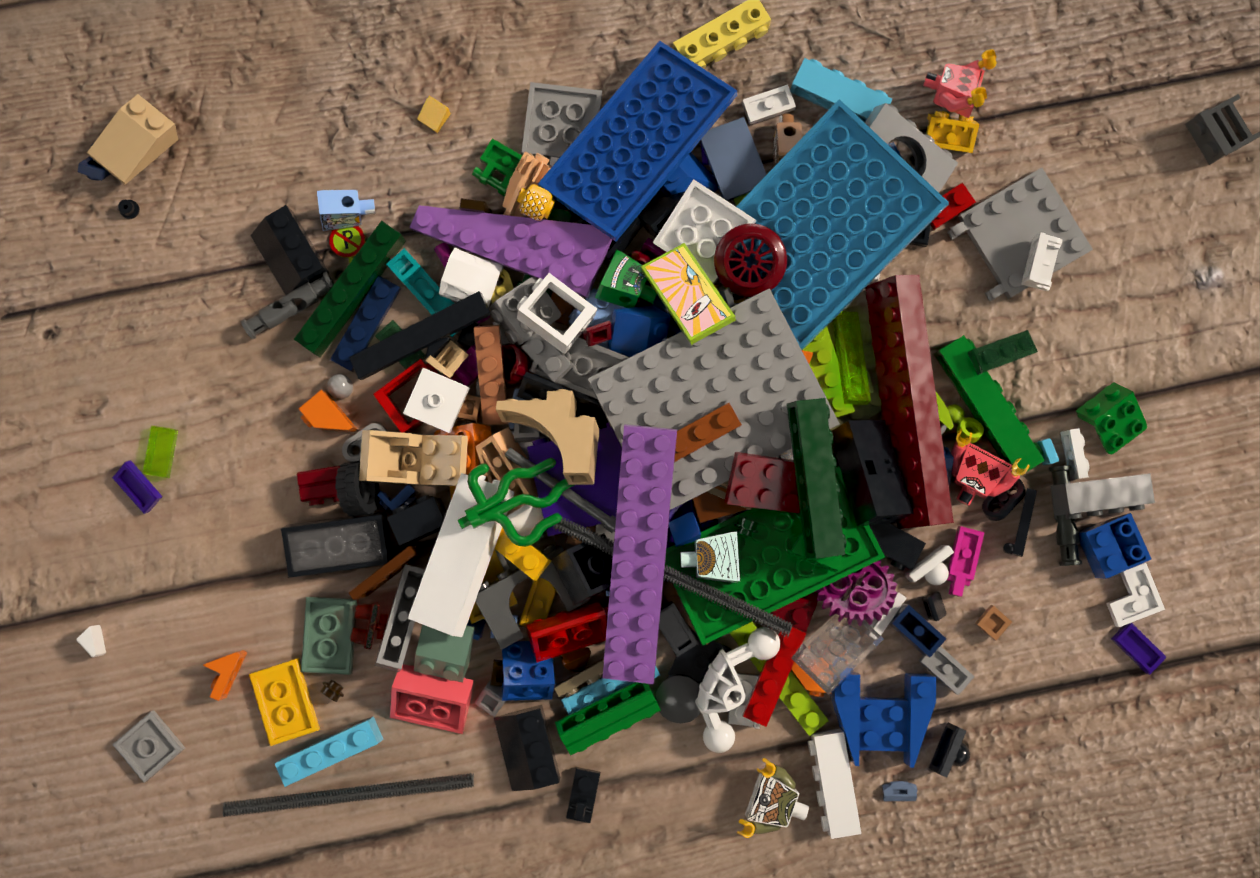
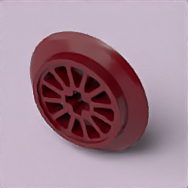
[714,224,787,297]

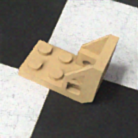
[359,430,468,486]

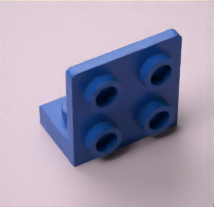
[502,641,555,701]

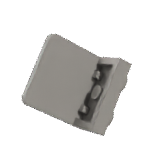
[489,277,561,347]

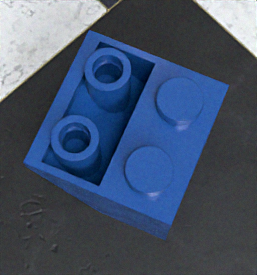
[1079,513,1152,579]

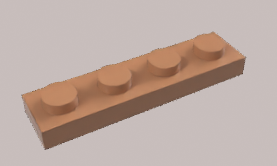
[474,325,508,425]

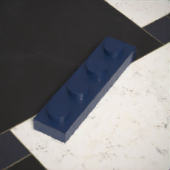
[330,275,401,372]

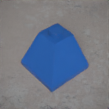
[660,152,719,196]

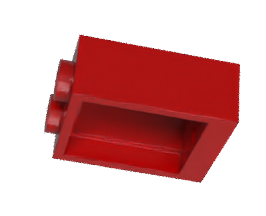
[373,359,438,433]

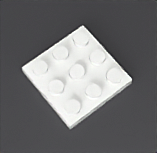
[653,179,756,284]

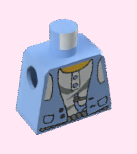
[317,190,375,231]

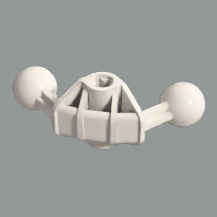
[695,627,780,753]

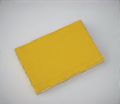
[249,658,320,746]

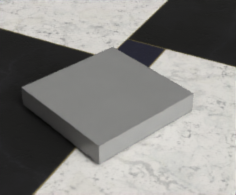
[112,710,185,783]

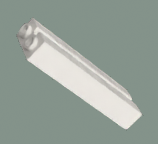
[408,473,515,637]

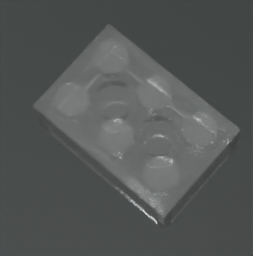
[791,613,884,695]

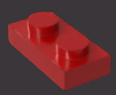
[931,182,976,230]

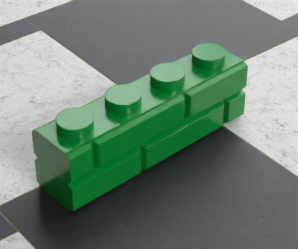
[555,682,661,756]

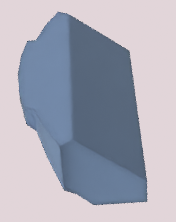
[882,781,918,801]

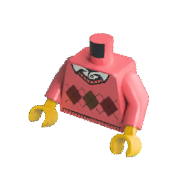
[923,49,997,118]
[951,429,1030,506]

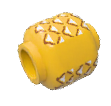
[517,184,555,221]

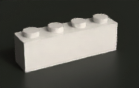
[808,728,861,839]

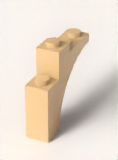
[496,389,599,485]

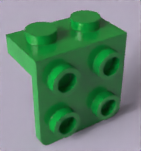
[1076,382,1147,455]

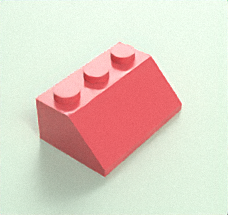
[390,664,474,734]

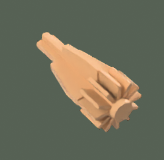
[502,151,552,217]

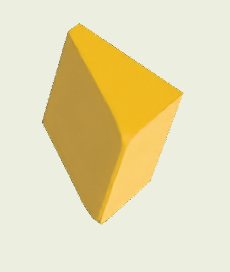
[417,96,451,133]

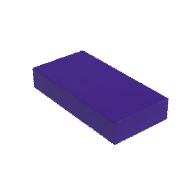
[112,460,163,514]
[1111,622,1167,675]

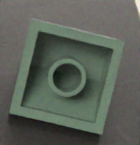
[414,625,474,683]

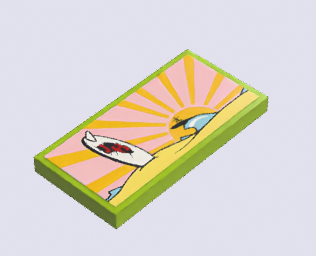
[641,243,736,345]

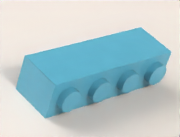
[790,58,892,123]
[275,716,383,787]

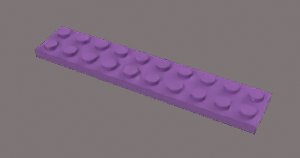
[602,424,677,684]

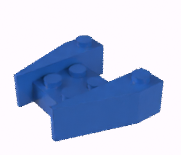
[830,671,936,768]

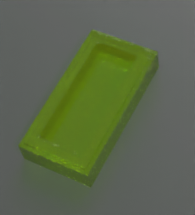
[143,425,178,478]

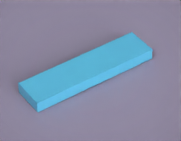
[561,666,660,715]

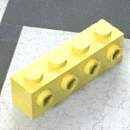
[673,0,771,69]

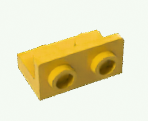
[926,110,979,153]

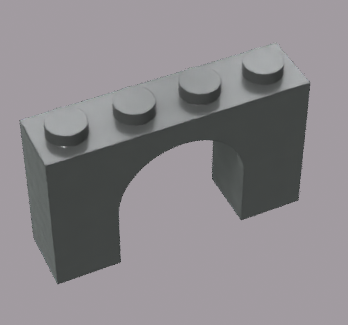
[475,544,590,649]

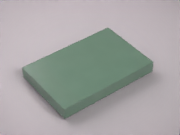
[301,597,357,675]

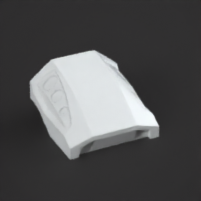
[439,248,503,308]

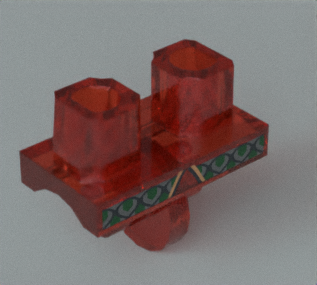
[350,601,388,649]

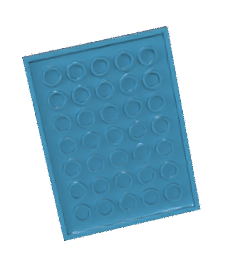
[729,99,949,350]

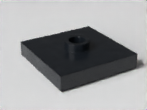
[668,629,733,684]

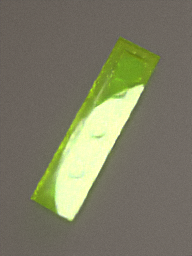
[832,311,871,405]

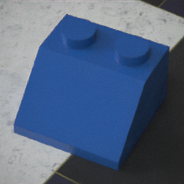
[607,305,671,357]

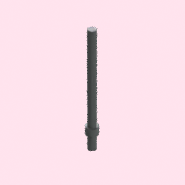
[505,448,616,533]

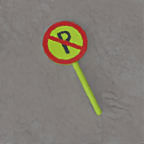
[329,226,365,264]

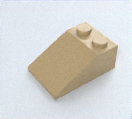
[87,94,178,185]

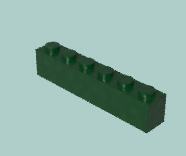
[294,220,406,358]
[787,398,846,559]

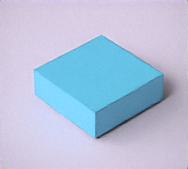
[1036,438,1059,466]

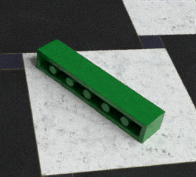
[934,335,1045,472]

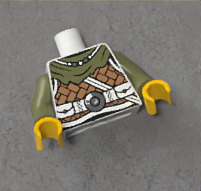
[737,758,809,838]

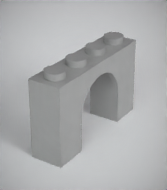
[865,103,958,192]

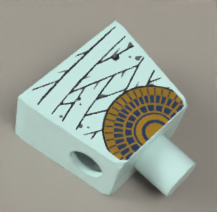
[680,532,740,583]

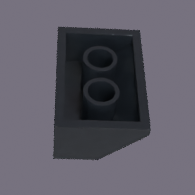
[250,205,329,295]
[494,705,561,791]

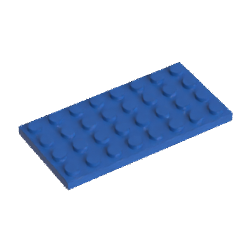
[538,41,737,241]

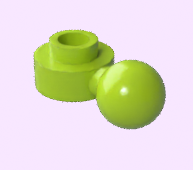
[947,404,984,443]

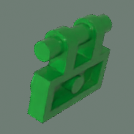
[472,138,522,196]

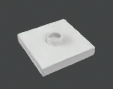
[403,368,470,433]

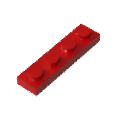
[742,627,807,727]

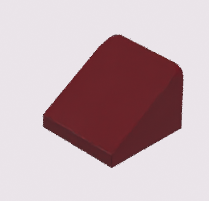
[582,320,612,347]

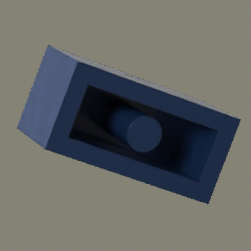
[889,603,946,658]

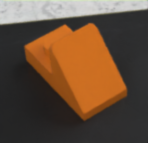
[203,650,247,701]

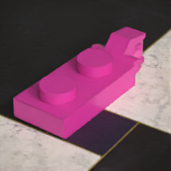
[947,526,984,597]

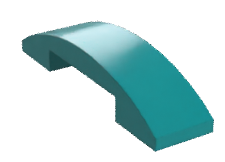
[386,248,459,337]

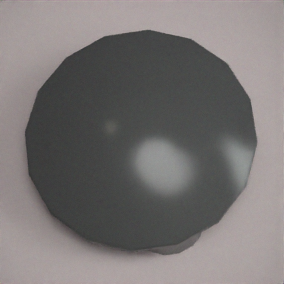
[655,674,701,724]

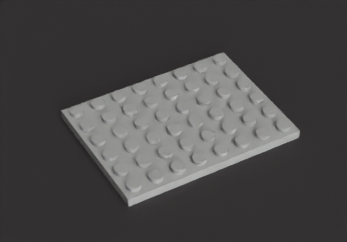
[588,288,840,510]

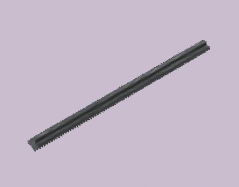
[553,517,793,637]
[223,773,474,817]

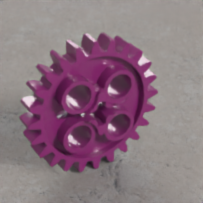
[815,560,897,626]

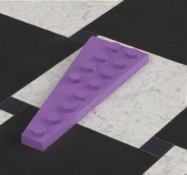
[409,205,612,298]

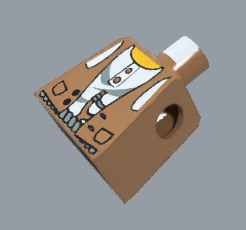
[773,114,802,167]

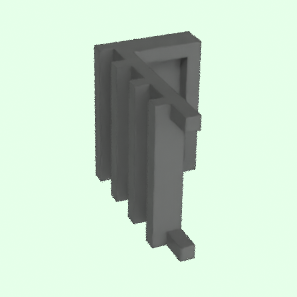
[1185,94,1260,165]

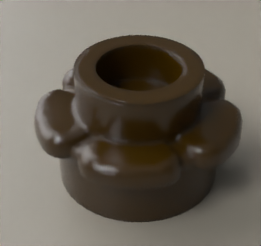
[320,680,344,702]

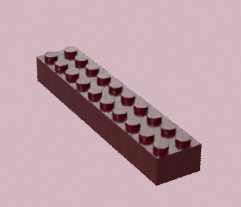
[865,275,954,529]

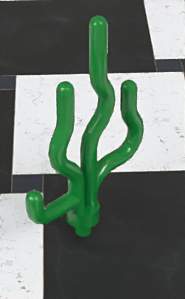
[458,458,596,547]

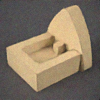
[425,340,469,379]

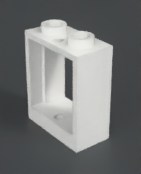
[517,273,597,354]

